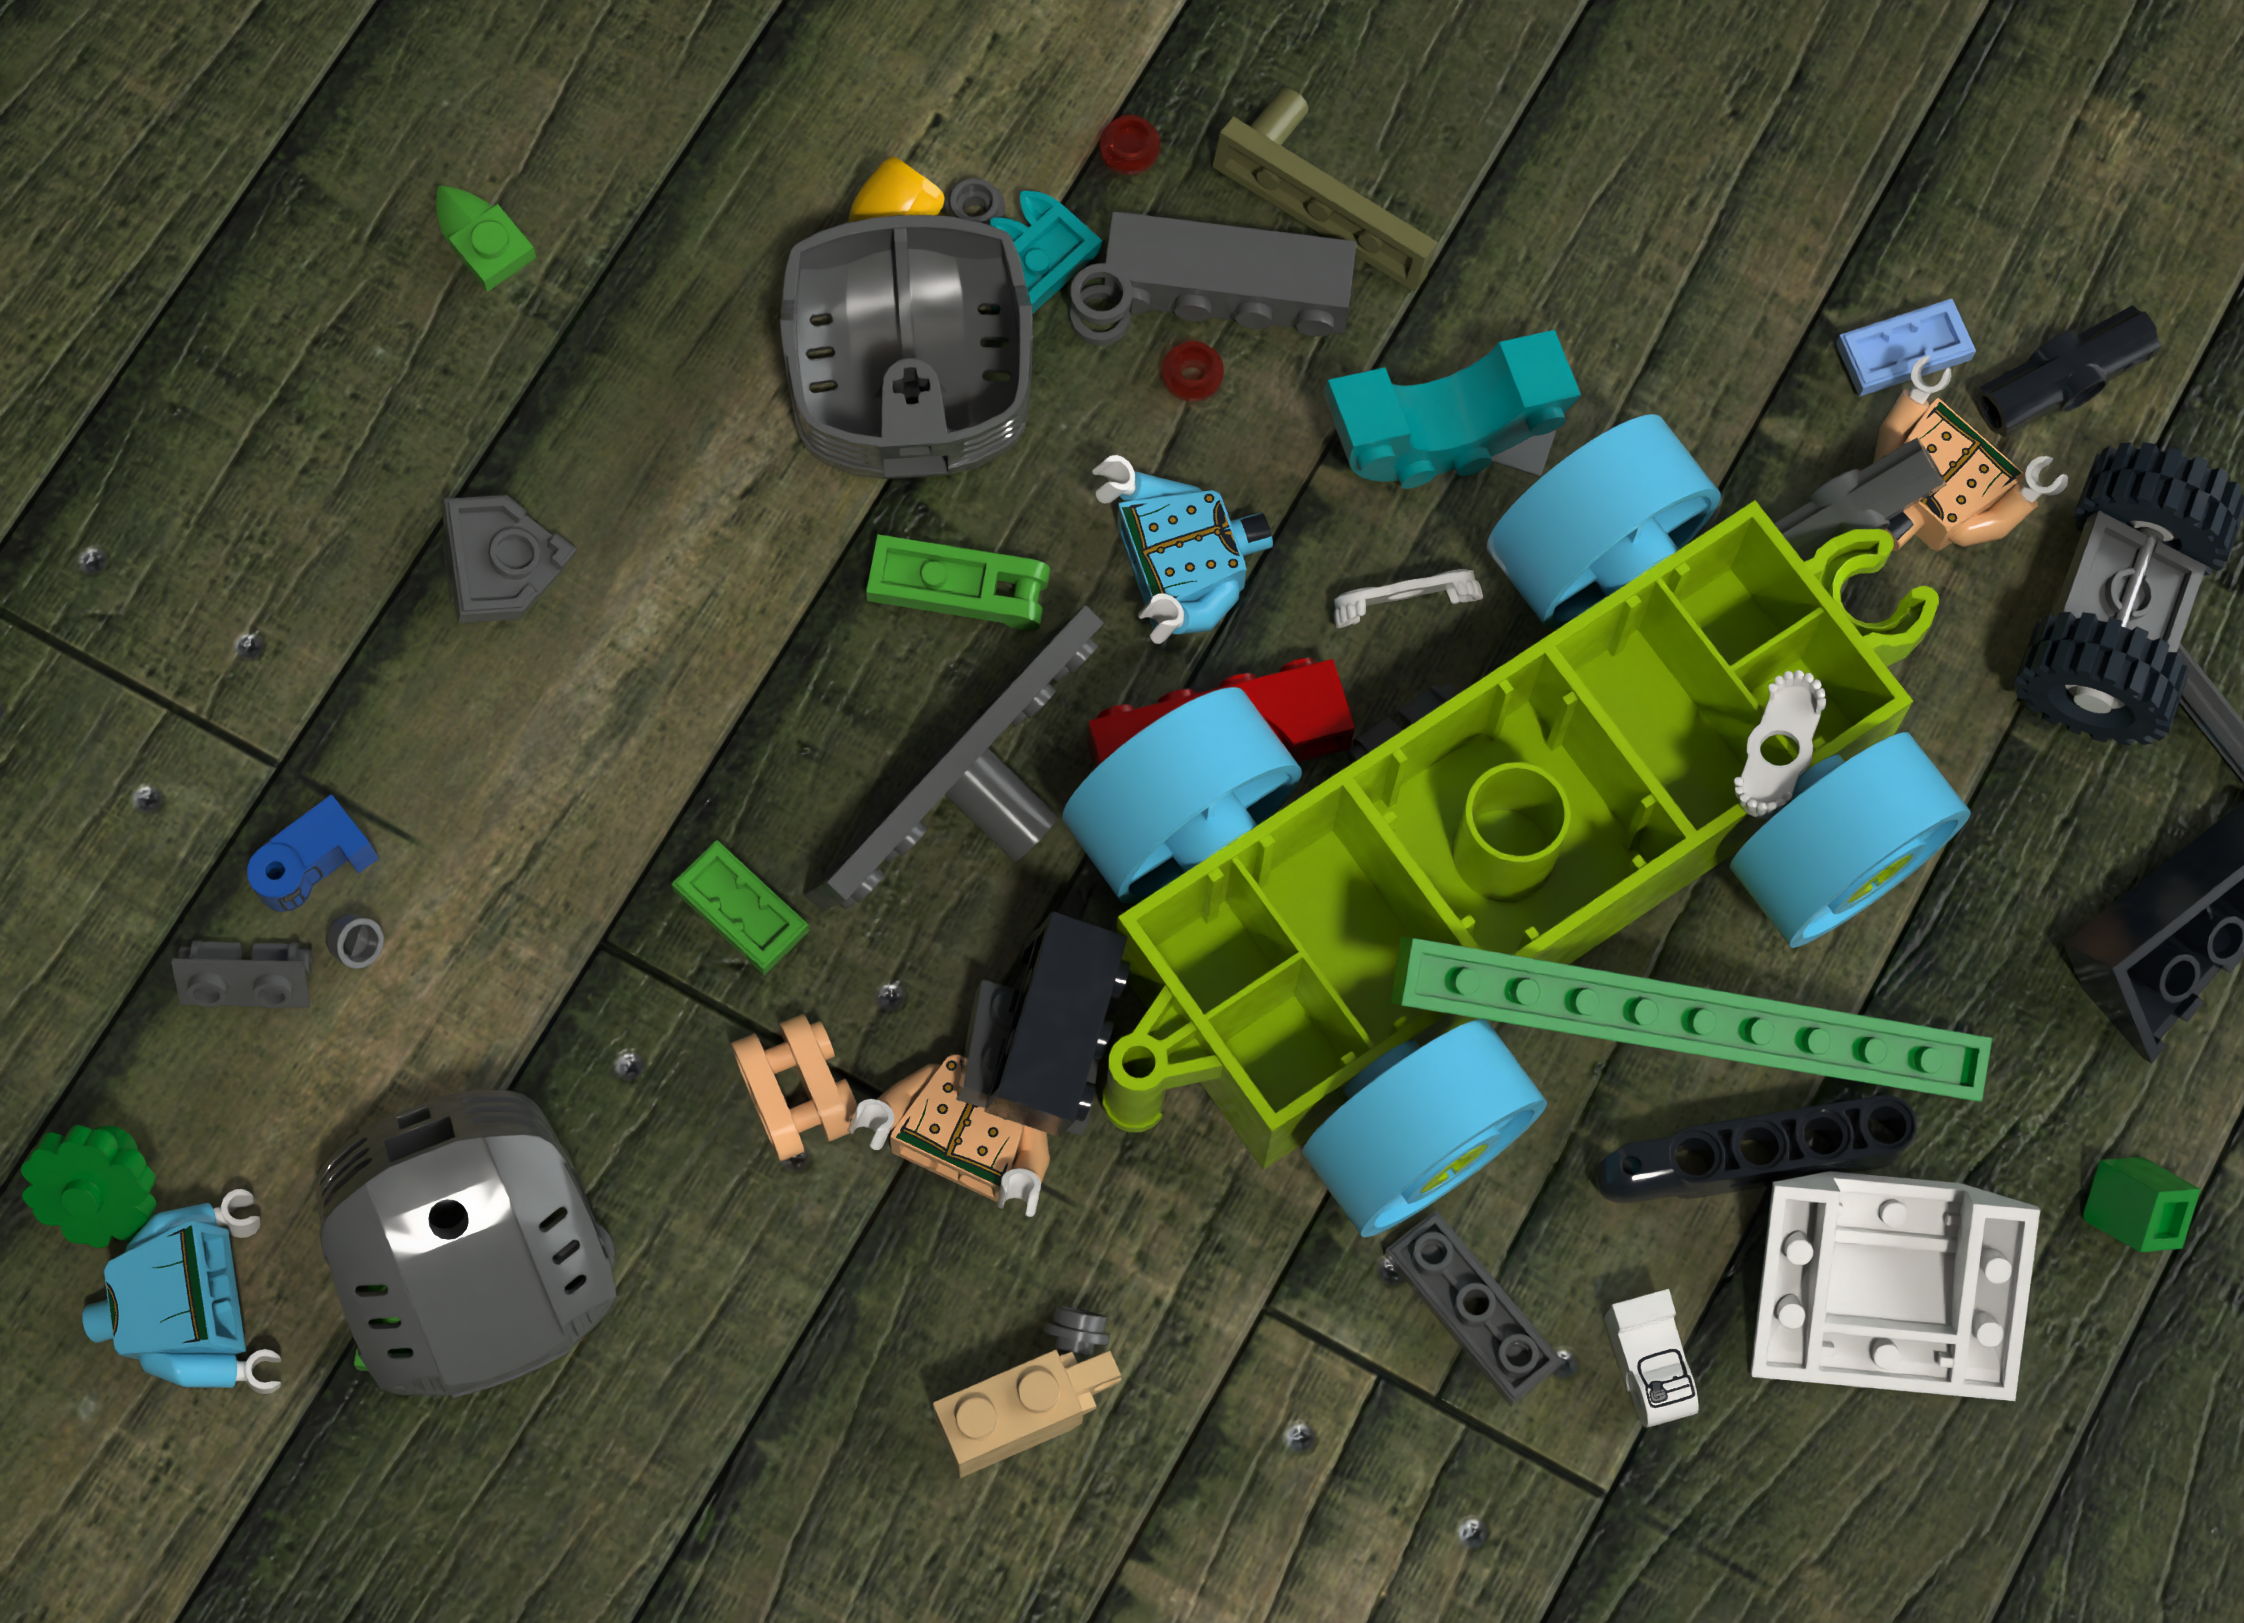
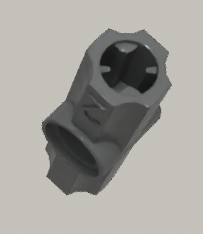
[1774,438,1947,562]

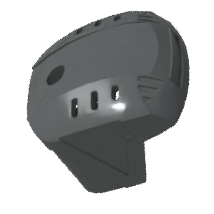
[780,215,1033,479]
[316,1090,617,1398]

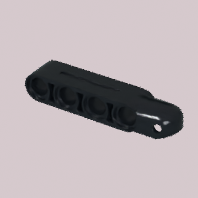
[1594,1095,1917,1203]

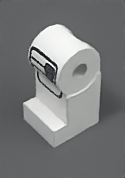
[1604,1289,1699,1428]

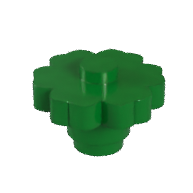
[21,1125,157,1248]

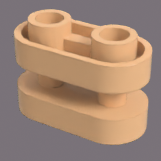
[730,1014,858,1162]

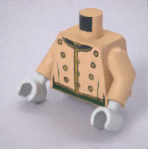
[1873,356,2068,551]
[847,1053,1050,1217]

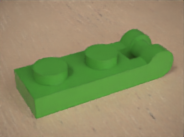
[866,534,1050,631]

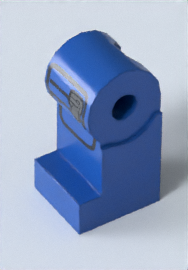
[247,794,379,912]

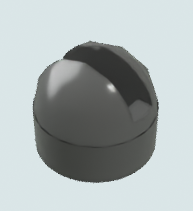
[325,914,384,969]

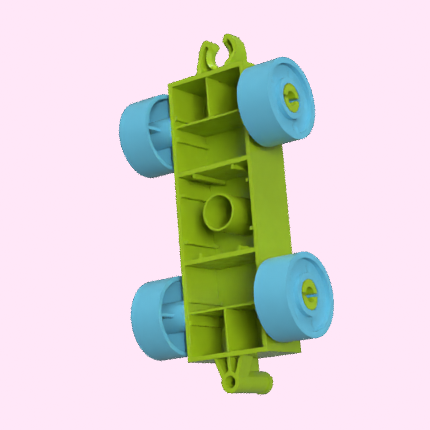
[1062,414,1971,1237]

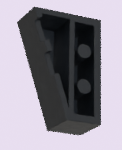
[984,911,1131,1137]

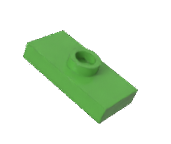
[671,840,810,976]

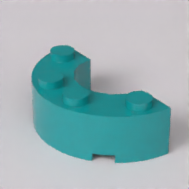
[1324,330,1581,489]

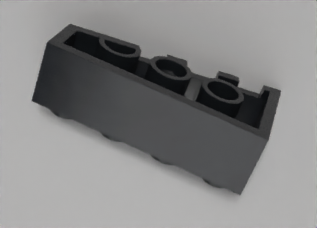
[2063,801,2244,1064]

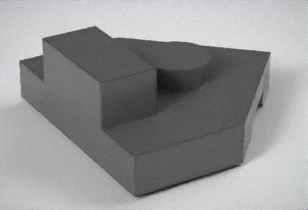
[442,495,577,623]

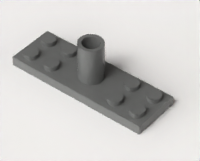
[804,605,1104,912]

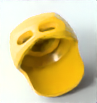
[849,156,945,222]

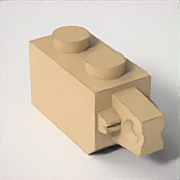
[933,1350,1122,1478]

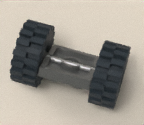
[2014,442,2244,746]

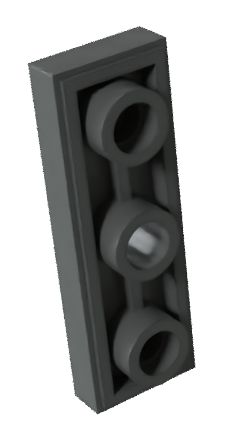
[1384,1210,1564,1407]

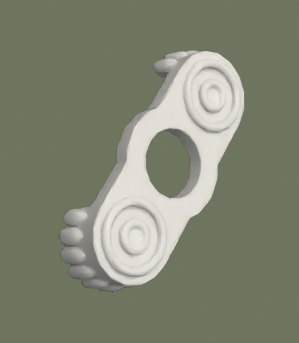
[1334,569,1483,628]
[1734,670,1826,819]

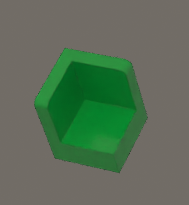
[2083,1157,2201,1252]

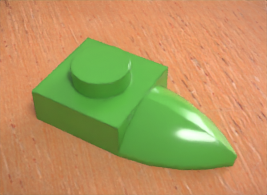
[436,185,536,292]

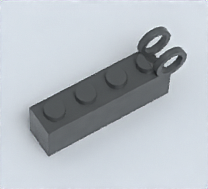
[1070,211,1357,346]

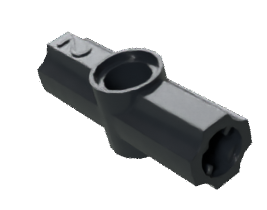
[1975,305,2162,438]

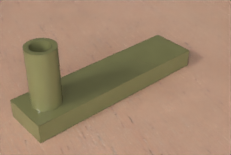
[1212,88,1438,292]

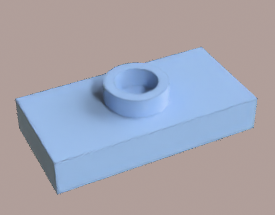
[1836,299,1976,397]

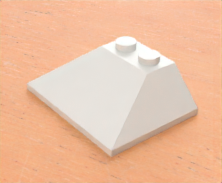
[1750,1171,2040,1401]

